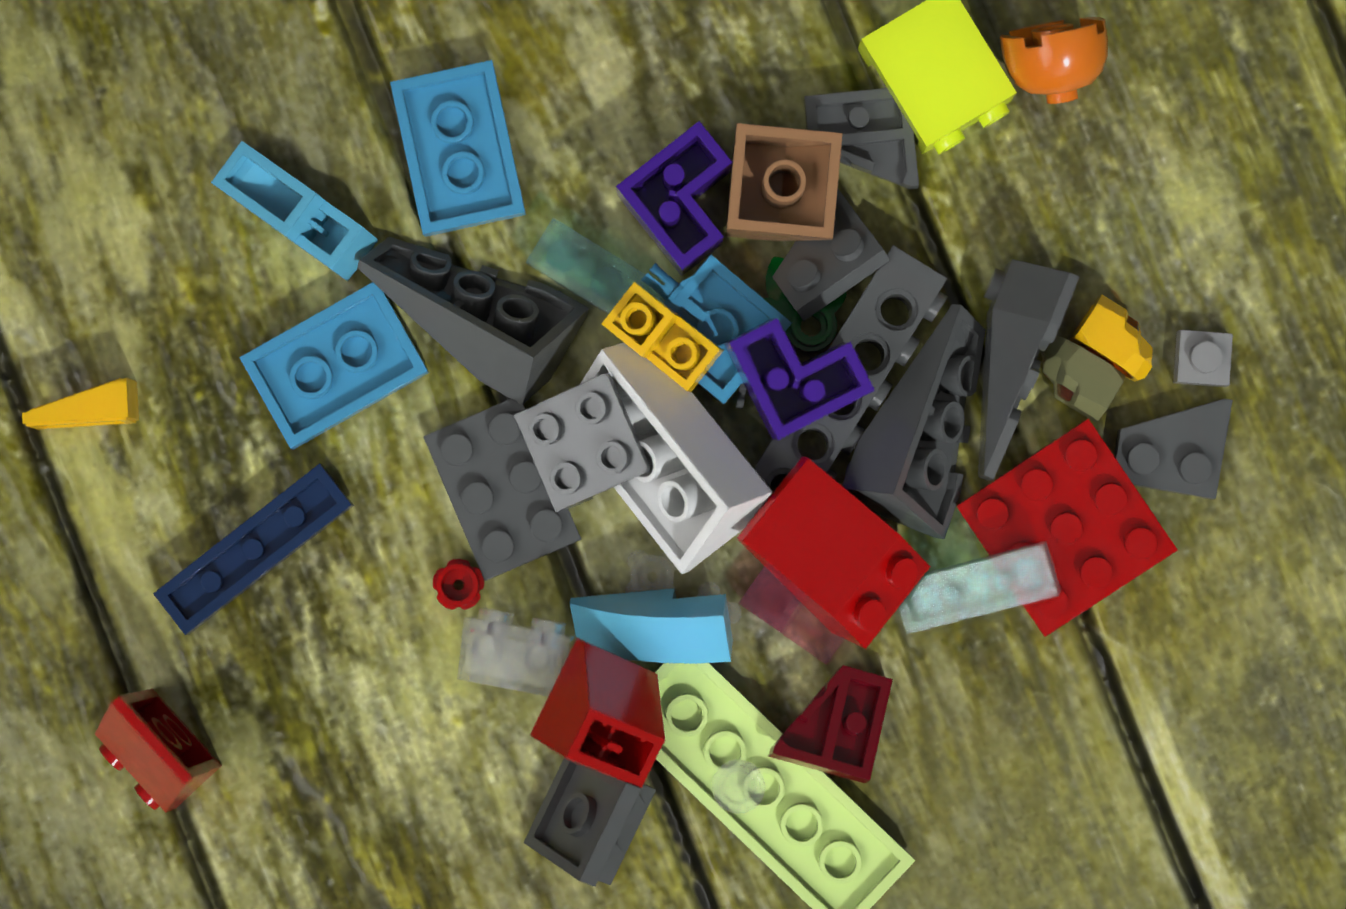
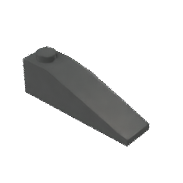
[358,237,589,405]
[978,259,1079,481]
[842,304,985,539]

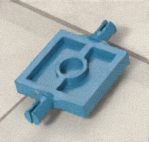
[641,255,792,404]

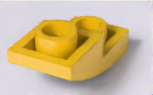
[601,282,724,392]

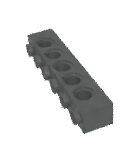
[754,245,948,505]

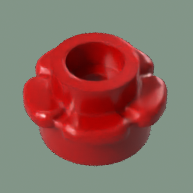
[433,559,485,610]

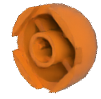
[1000,17,1108,104]

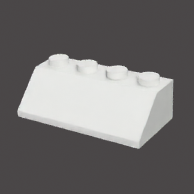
[580,343,772,574]

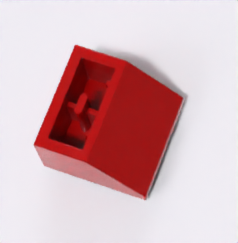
[530,638,665,788]

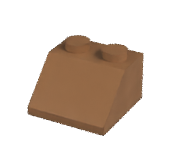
[725,123,843,241]

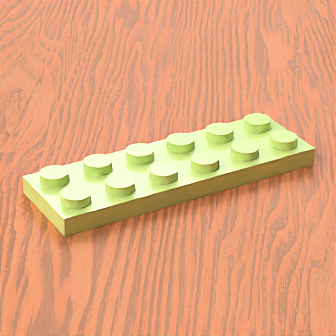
[655,663,915,909]

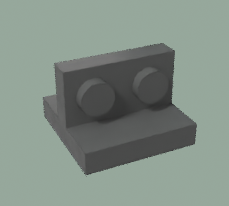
[523,757,656,887]

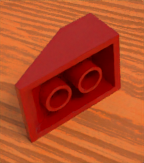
[737,456,931,649]
[95,688,222,813]

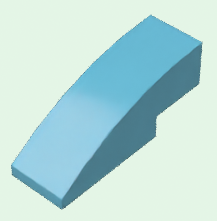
[211,141,378,282]
[570,588,733,664]

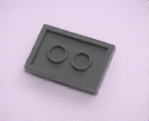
[423,399,582,581]

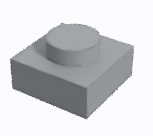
[1173,330,1233,387]

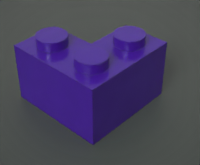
[616,121,732,276]
[724,318,875,440]

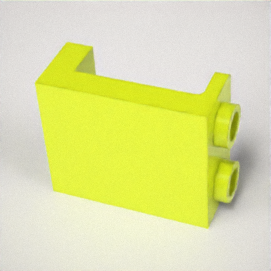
[858,0,1017,155]

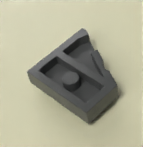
[804,88,919,189]
[772,189,890,322]
[1114,399,1233,500]

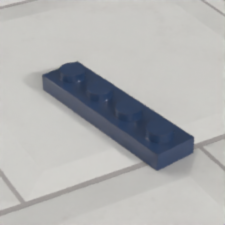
[153,464,354,635]

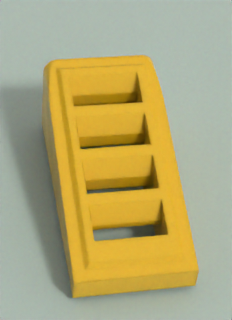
[22,377,139,430]

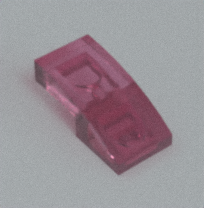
[739,566,846,666]

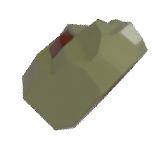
[1041,336,1125,422]

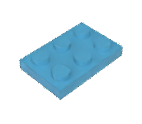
[390,60,526,237]
[239,282,430,450]

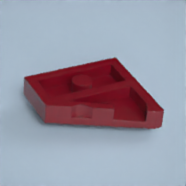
[768,665,893,783]

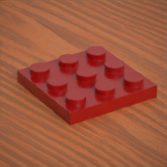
[956,418,1178,637]

